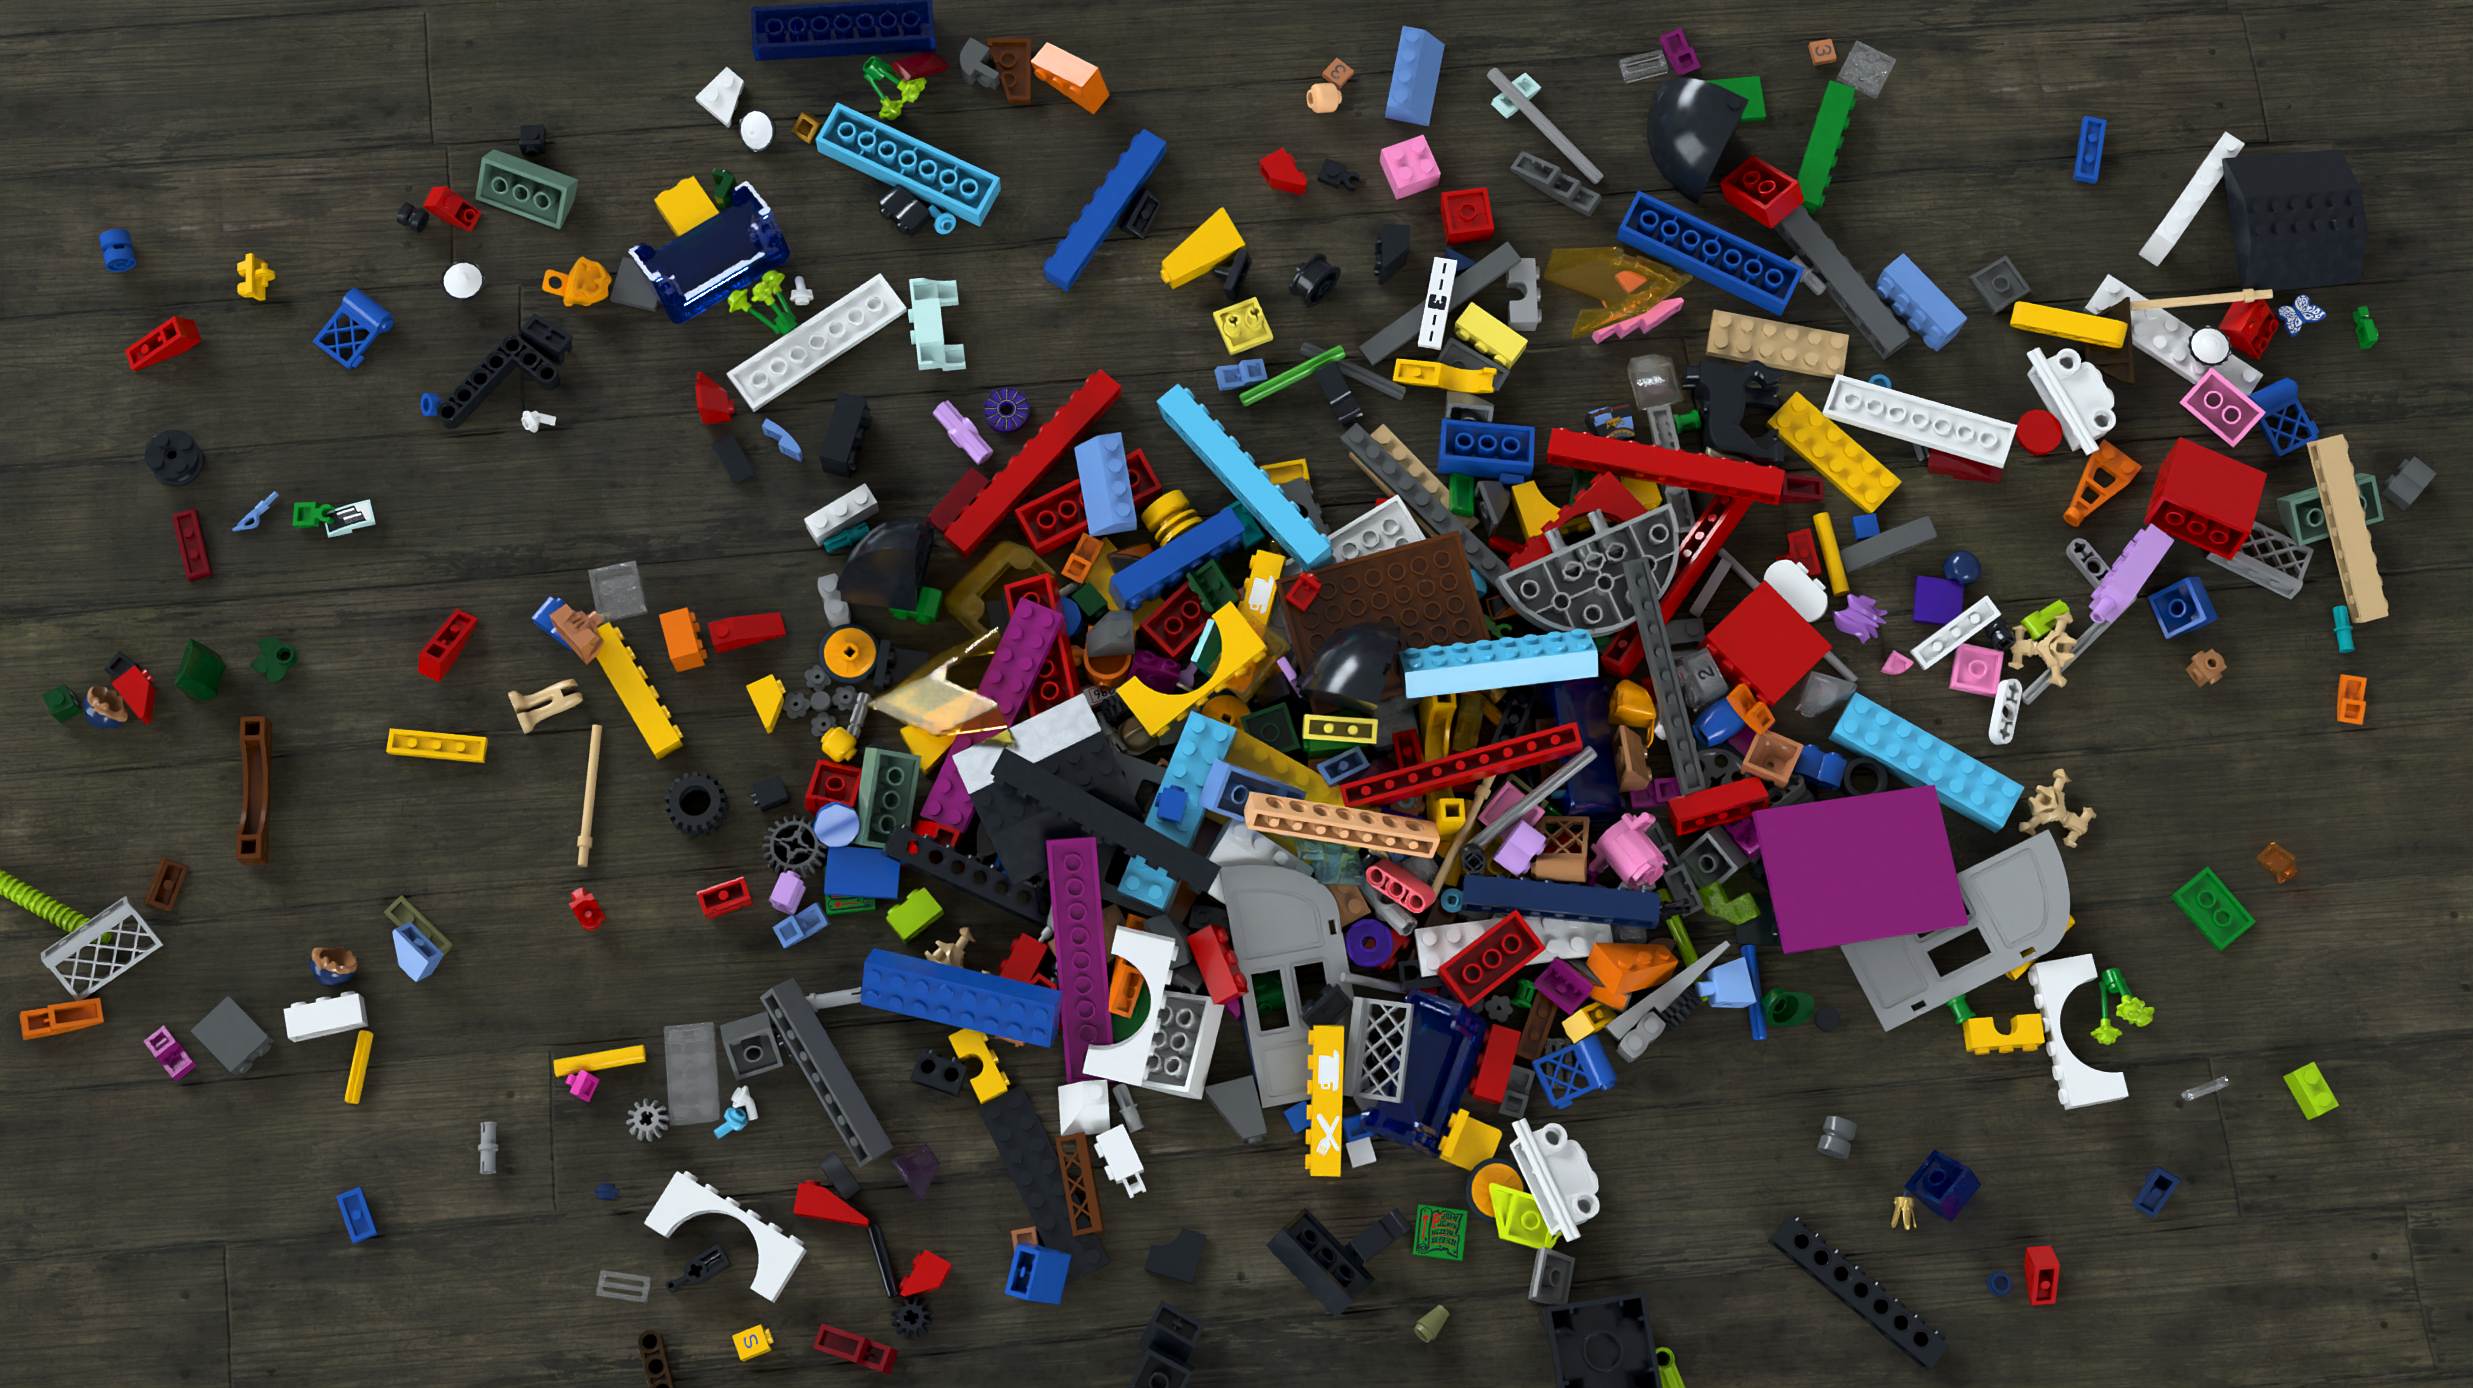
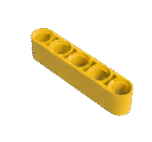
[2010,302,2128,348]

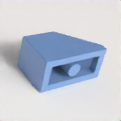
[1317,746,1370,787]
[392,922,444,982]

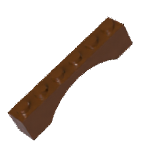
[236,716,272,866]

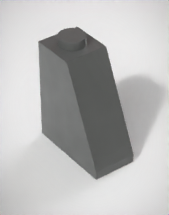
[1204,1075,1267,1144]

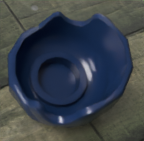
[1943,550,1982,585]

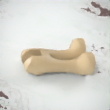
[508,679,583,734]

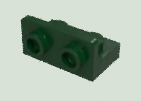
[712,169,741,219]

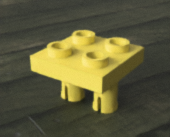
[1213,297,1273,356]

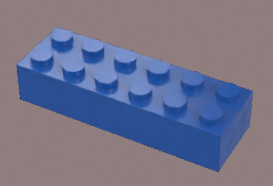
[1108,507,1246,613]

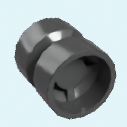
[1817,1116,1858,1159]

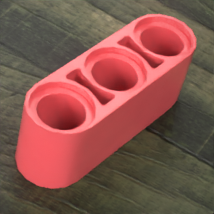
[1365,859,1436,913]

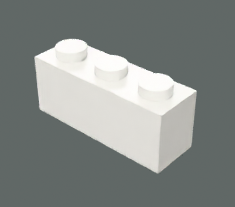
[804,483,879,547]
[284,991,368,1042]

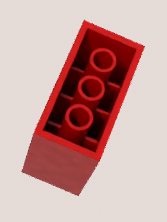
[2143,437,2267,560]
[1697,580,1832,709]

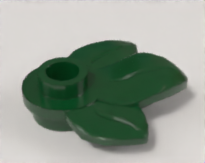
[250,637,298,683]

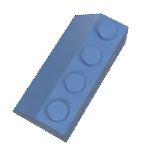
[1385,26,1445,126]
[1074,432,1137,537]

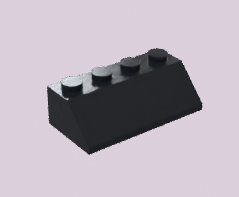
[1266,1208,1375,1318]

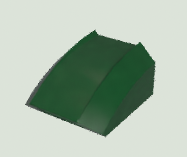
[174,638,227,701]

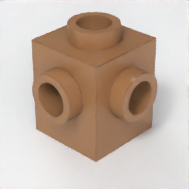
[2186,649,2227,687]

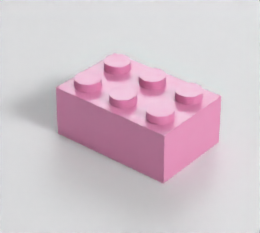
[2179,367,2266,448]

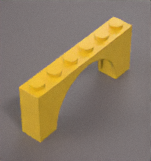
[1510,477,1662,542]
[1116,601,1268,738]
[1419,693,1466,840]

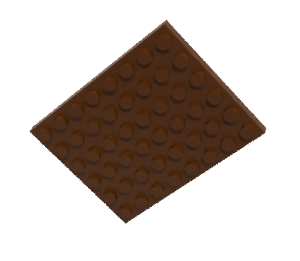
[1275,530,1491,715]

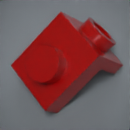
[1285,572,1322,612]

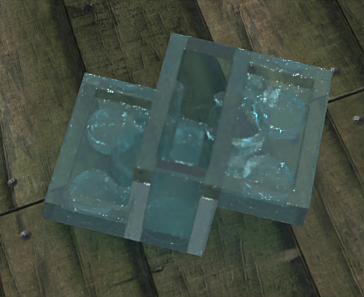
[1293,836,1366,885]

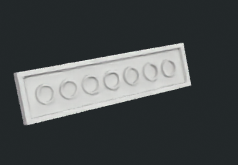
[726,274,907,412]
[2082,274,2263,396]
[1822,374,2017,469]
[1414,916,1613,979]

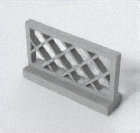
[2206,521,2314,599]
[41,896,163,1001]
[1343,997,1414,1103]

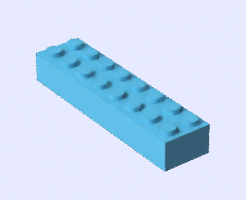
[816,103,1001,227]
[1398,629,1598,699]
[1828,692,2024,834]
[1117,711,1237,912]

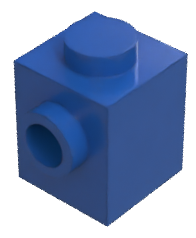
[1155,785,1189,825]

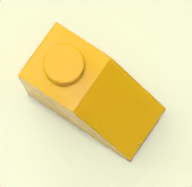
[746,674,786,734]
[1562,1002,1617,1044]

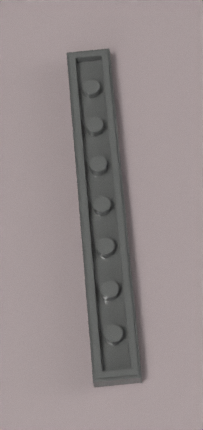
[1359,241,1521,367]

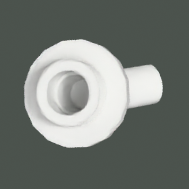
[790,276,813,306]
[521,410,556,433]
[731,1085,758,1120]

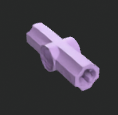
[933,400,993,465]

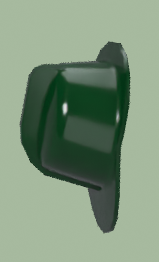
[1760,988,1815,1026]

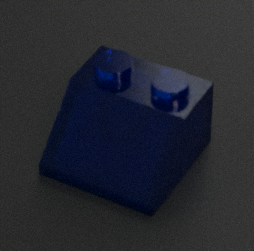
[1904,1150,1981,1222]

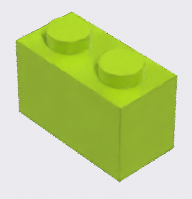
[886,887,944,944]
[2283,1062,2339,1120]

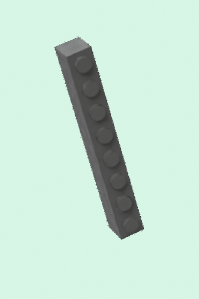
[1773,204,1910,360]
[760,978,893,1168]

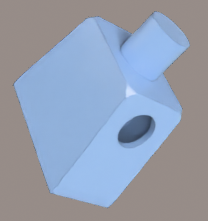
[1695,957,1756,1008]

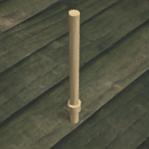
[2130,288,2273,311]
[577,725,602,867]
[1431,775,1496,902]

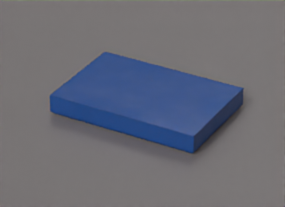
[824,846,901,900]

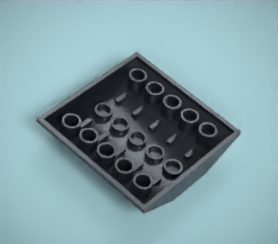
[2222,149,2368,292]
[952,693,1145,886]

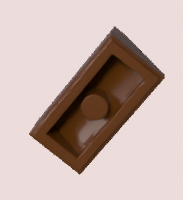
[144,858,189,912]

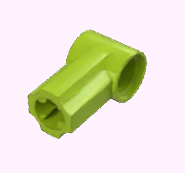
[2020,600,2070,641]
[1655,1347,1685,1388]

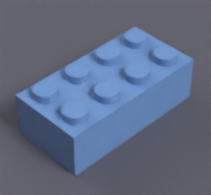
[1873,253,1967,352]
[1197,758,1307,837]

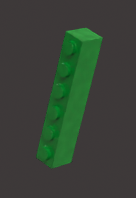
[1796,80,1857,214]

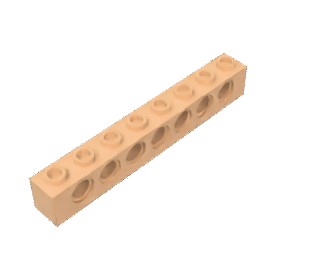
[1243,791,1440,859]

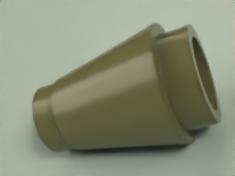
[1413,1305,1449,1343]

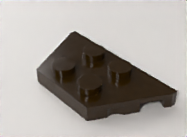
[2084,297,2135,385]

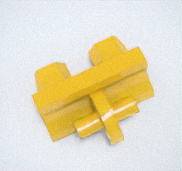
[237,253,275,301]

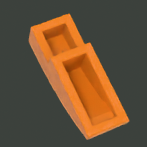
[20,998,104,1040]

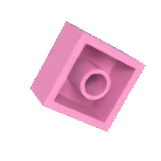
[1380,135,1441,200]

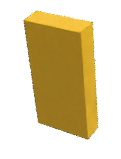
[1259,458,1310,486]

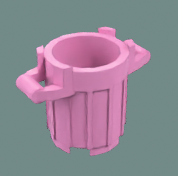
[1589,812,1668,891]

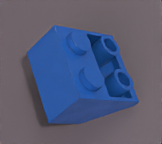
[1005,1242,1072,1304]

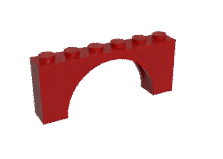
[1507,471,1648,571]

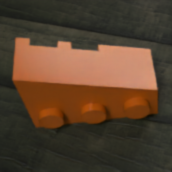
[1031,42,1110,115]
[1586,942,1678,996]

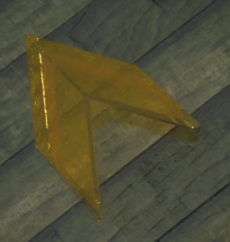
[1544,247,1693,339]
[867,626,1007,737]

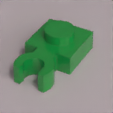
[2352,306,2378,350]
[293,502,335,528]

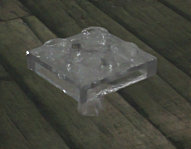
[1836,40,1896,99]

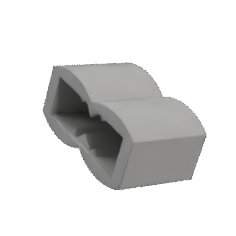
[818,573,851,629]
[1616,1012,1666,1063]

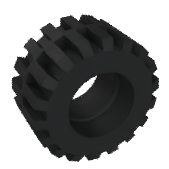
[665,772,729,837]

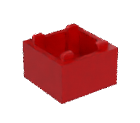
[1439,187,1494,245]

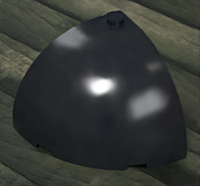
[1647,78,1749,204]
[837,516,935,612]
[1296,622,1401,718]

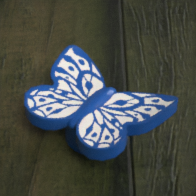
[2277,294,2326,337]

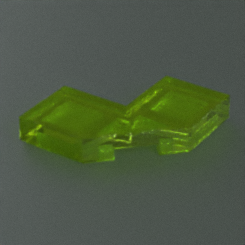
[1697,880,1761,925]

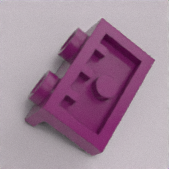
[1125,649,1181,695]

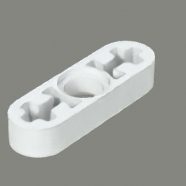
[1989,679,2022,745]

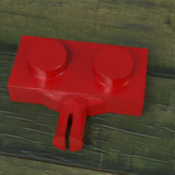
[1776,528,1822,577]

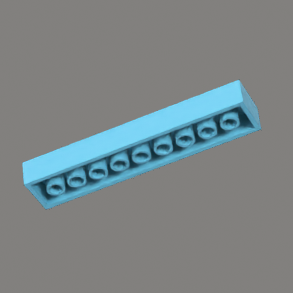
[1157,384,1334,572]

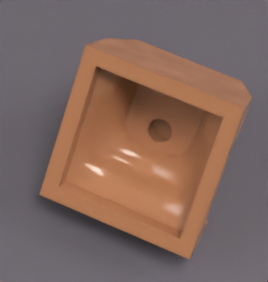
[549,604,604,665]
[1740,730,1804,790]

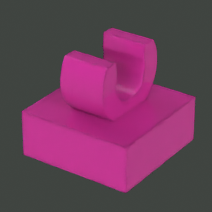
[565,1070,600,1102]

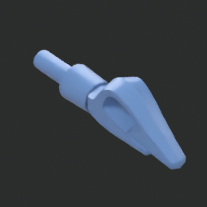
[232,491,279,532]

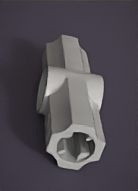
[1356,876,1417,937]

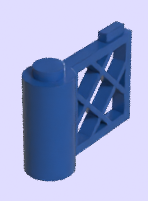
[312,288,394,370]
[2247,378,2319,458]
[1531,1034,1618,1110]

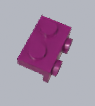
[1533,956,1594,1016]

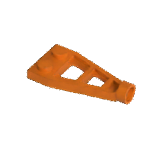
[2063,439,2142,527]

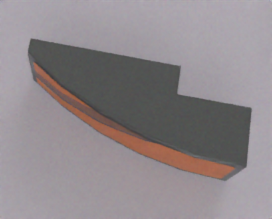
[1563,958,1632,1013]

